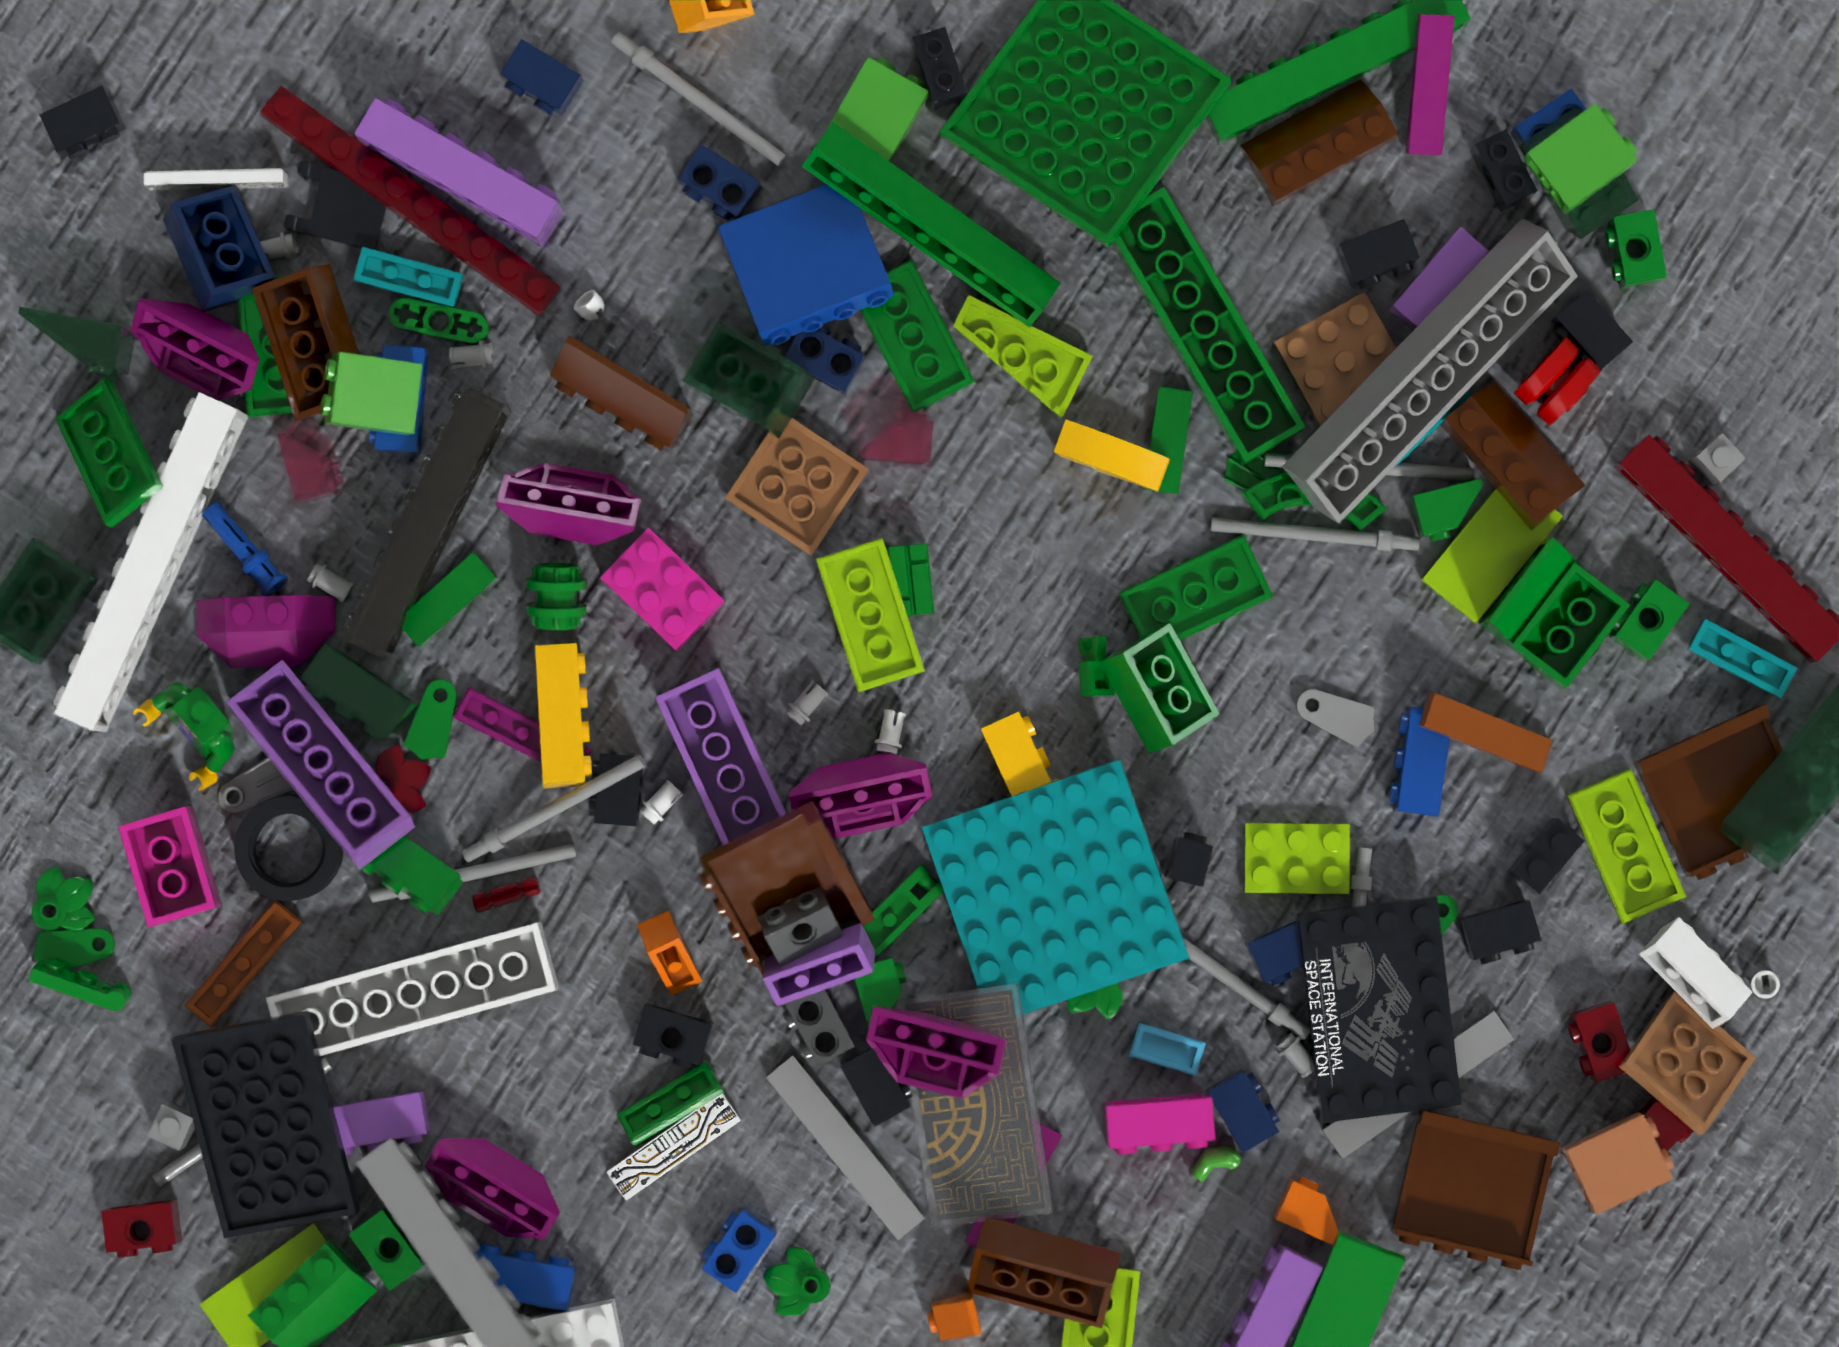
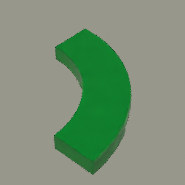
[1240,473,1387,531]

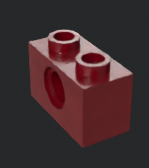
[1567,1001,1630,1082]
[101,1199,182,1258]

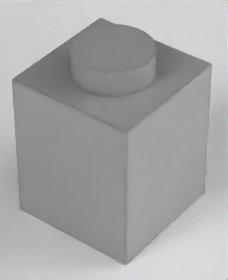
[1689,433,1746,486]
[147,1101,195,1150]

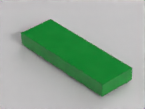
[1143,386,1193,495]
[396,552,497,647]
[616,1061,724,1146]

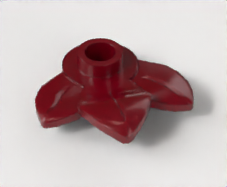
[374,745,431,813]

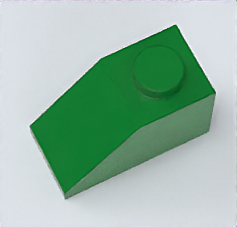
[1409,478,1483,542]
[855,957,907,1027]

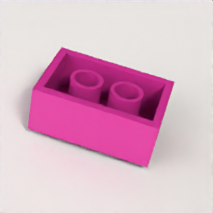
[600,527,726,652]
[118,806,222,927]
[1103,1093,1215,1154]

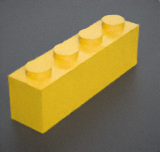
[535,643,592,789]
[980,712,1057,796]

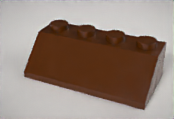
[1239,79,1398,206]
[252,264,360,421]
[550,336,693,451]
[1441,381,1585,530]
[966,1217,1121,1328]

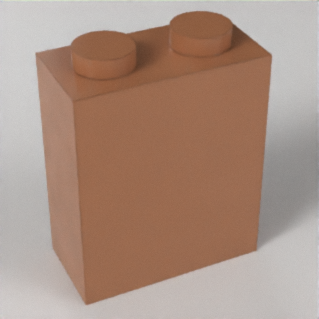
[1561,1112,1674,1215]

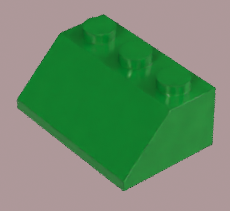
[1479,537,1580,649]
[1511,562,1630,690]
[1099,623,1219,753]
[247,1239,378,1347]

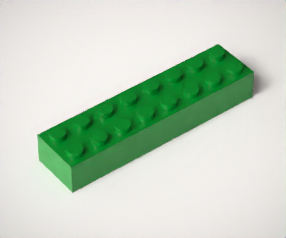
[1112,187,1306,466]

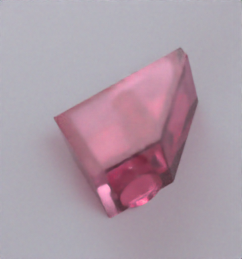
[860,413,933,466]
[277,433,344,504]

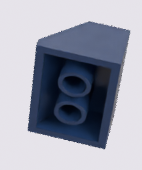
[163,185,275,312]

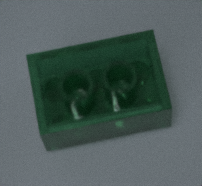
[682,321,815,439]
[0,537,99,665]
[301,643,419,741]

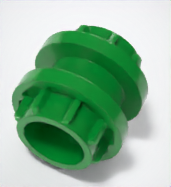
[526,562,587,630]

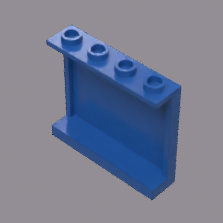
[718,184,894,347]

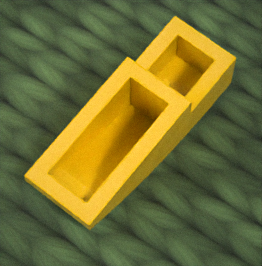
[1053,420,1170,492]

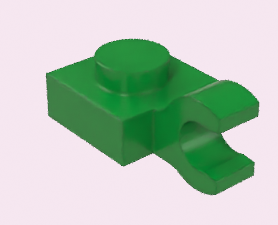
[1078,636,1115,697]

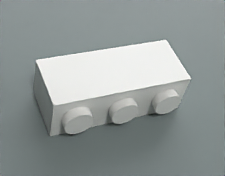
[1639,917,1753,1029]

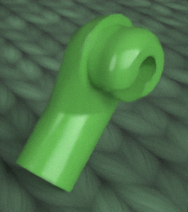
[1189,1145,1241,1182]

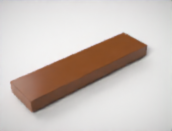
[1419,693,1553,773]
[184,900,303,1028]

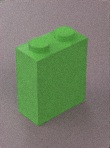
[827,57,929,162]
[1523,103,1638,215]
[320,352,422,436]

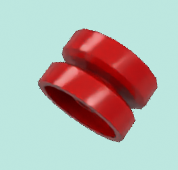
[1513,337,1602,426]

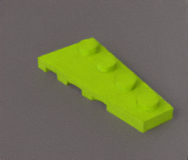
[953,295,1093,419]

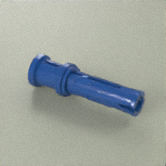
[202,502,288,596]

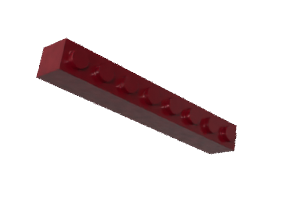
[1614,435,1839,663]

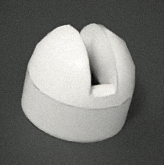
[574,290,604,321]
[1751,970,1780,999]

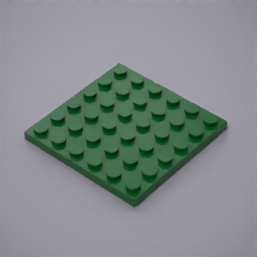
[939,0,1231,248]

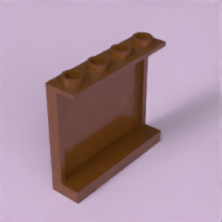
[1633,704,1819,880]
[698,801,875,976]
[1391,1110,1560,1270]

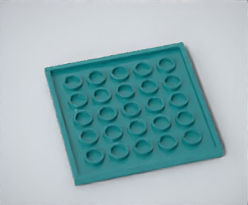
[922,759,1190,1016]

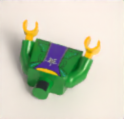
[133,682,235,791]

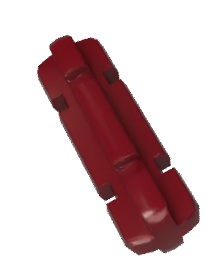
[472,877,541,913]

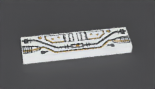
[144,168,288,190]
[606,1094,741,1201]

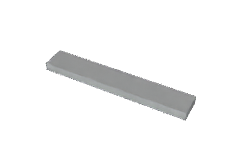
[1321,1010,1514,1159]
[766,1055,925,1240]

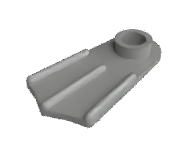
[1296,689,1374,747]
[218,757,295,813]

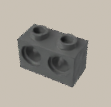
[783,989,855,1066]

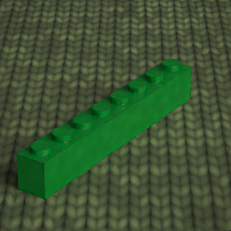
[1206,0,1471,145]
[801,122,1061,328]

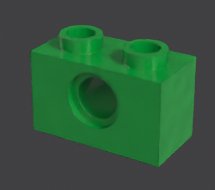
[1604,209,1667,289]
[1610,579,1690,662]
[348,1207,426,1291]

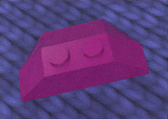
[130,298,260,401]
[496,463,641,546]
[196,595,336,668]
[788,753,932,839]
[866,1006,1007,1099]
[425,1138,560,1240]

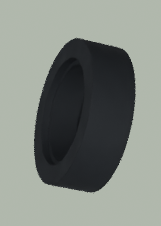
[234,796,343,901]

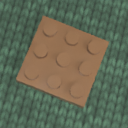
[1273,292,1396,427]
[725,412,869,557]
[1619,990,1756,1136]

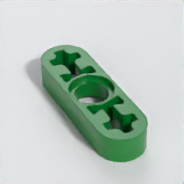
[389,298,490,345]

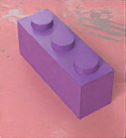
[1389,227,1490,331]
[763,923,875,1006]
[333,1090,431,1155]

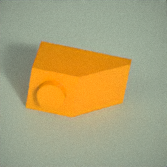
[669,0,755,33]

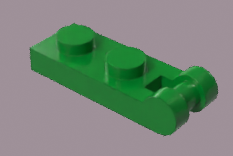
[863,864,944,957]
[28,959,132,1011]

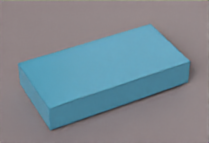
[1129,1022,1206,1076]

